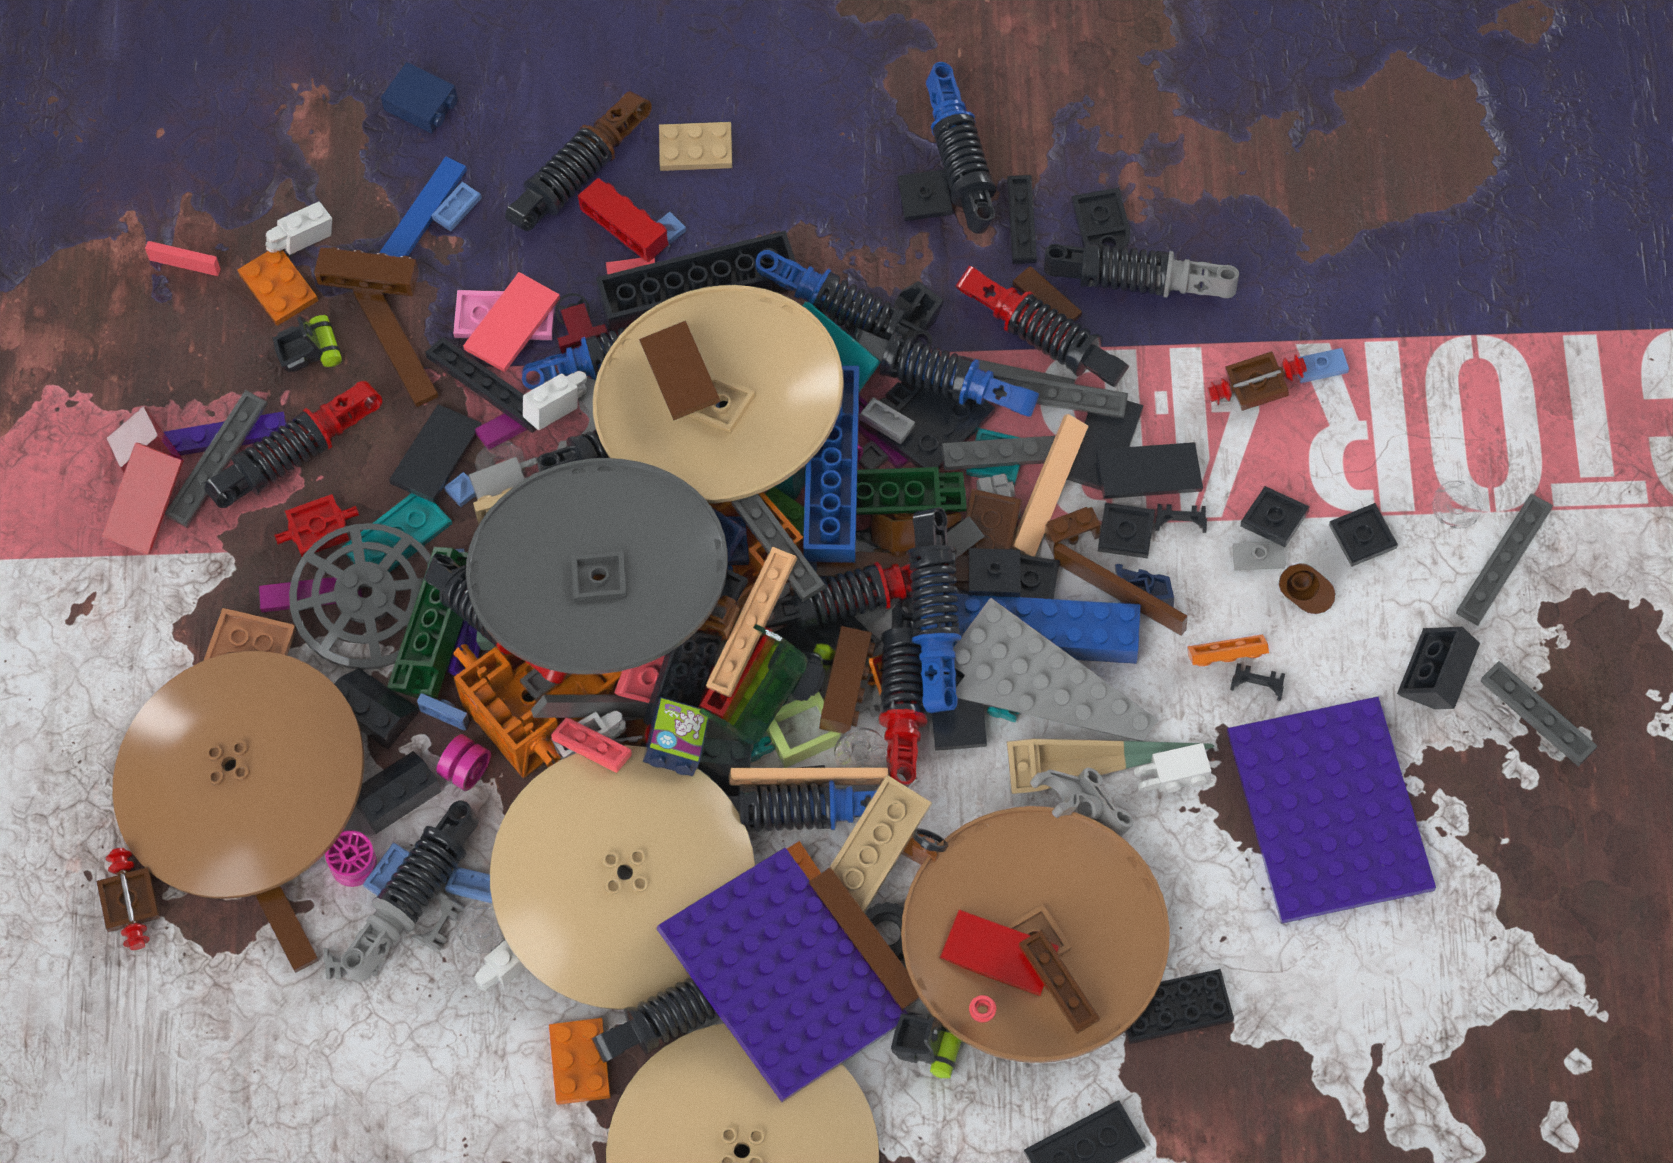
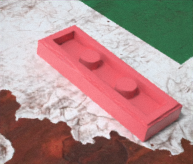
[145,241,221,276]
[551,718,632,773]

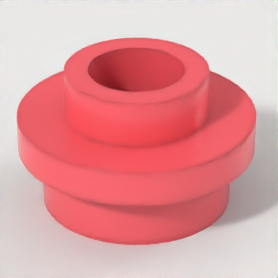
[969,995,996,1023]

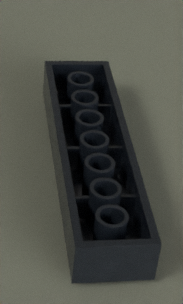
[596,230,796,332]

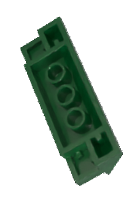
[856,467,967,515]
[387,547,468,698]

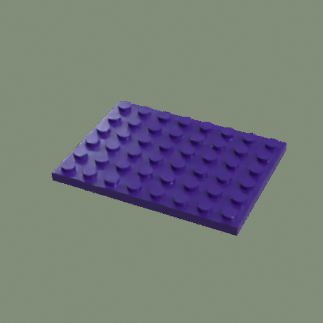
[1227,696,1436,924]
[656,848,908,1102]

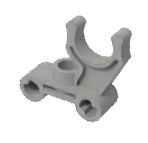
[1030,768,1133,837]

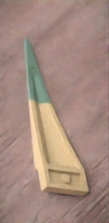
[1006,738,1215,794]

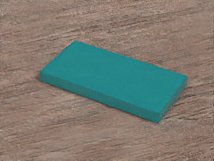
[802,301,881,392]
[341,493,452,573]

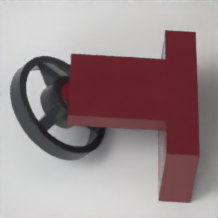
[555,293,608,354]

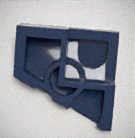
[1115,564,1174,607]

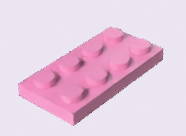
[453,290,555,340]

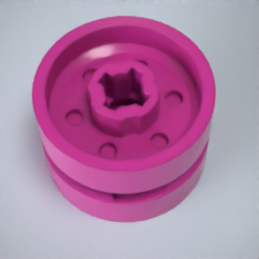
[436,734,491,791]
[325,831,378,887]

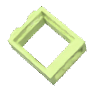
[762,691,842,768]

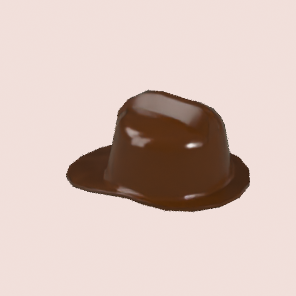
[1279,563,1336,614]

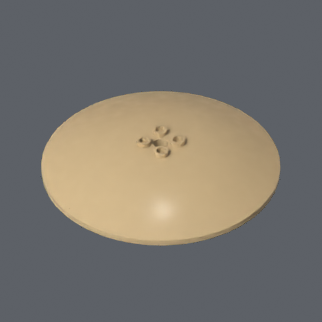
[593,285,844,503]
[490,745,755,1010]
[606,1023,879,1163]

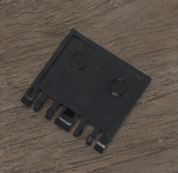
[858,381,995,469]

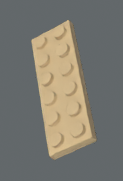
[829,775,933,913]

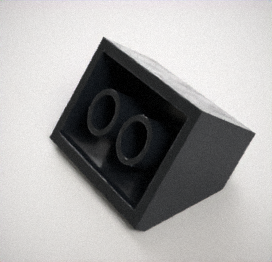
[1397,626,1480,709]
[334,668,420,749]
[697,737,752,796]
[356,751,442,834]

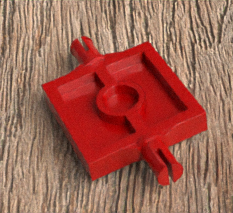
[274,494,359,557]

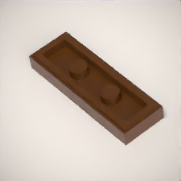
[1012,266,1082,322]

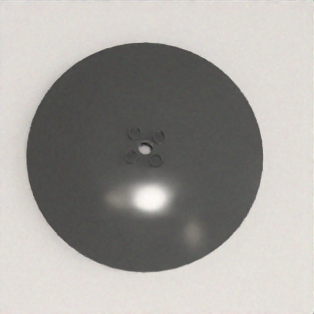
[466,458,728,675]

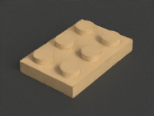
[659,122,732,171]

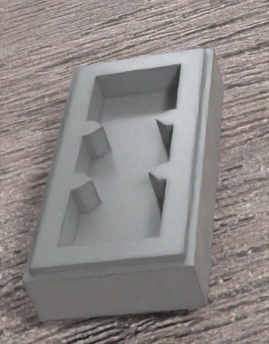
[859,397,915,444]
[1232,542,1286,570]

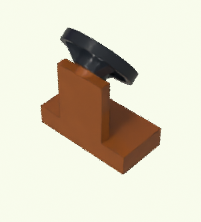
[902,828,948,865]

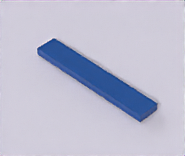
[379,156,467,257]

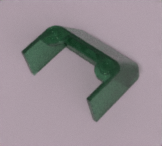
[699,624,807,744]

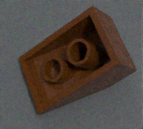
[871,512,962,555]

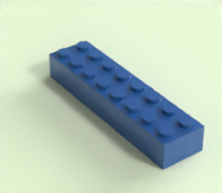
[803,366,859,562]
[950,593,1140,664]

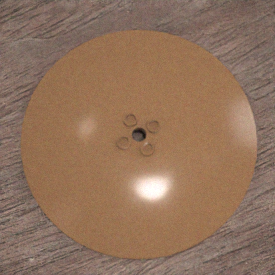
[112,651,364,899]
[901,806,1170,1063]

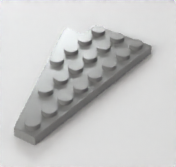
[953,598,1158,741]

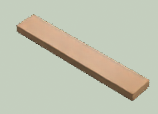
[1011,414,1088,557]
[706,547,797,698]
[729,768,888,785]

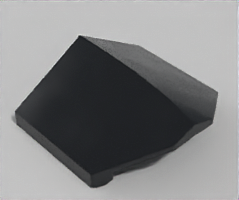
[894,281,945,341]

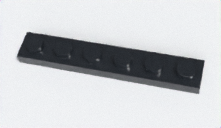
[425,337,537,433]

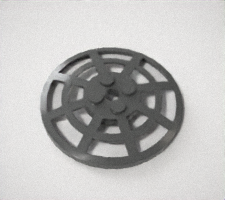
[289,523,431,670]

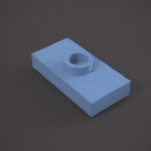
[431,182,482,232]
[1297,348,1349,383]
[417,693,470,730]
[363,842,409,895]
[445,867,492,903]

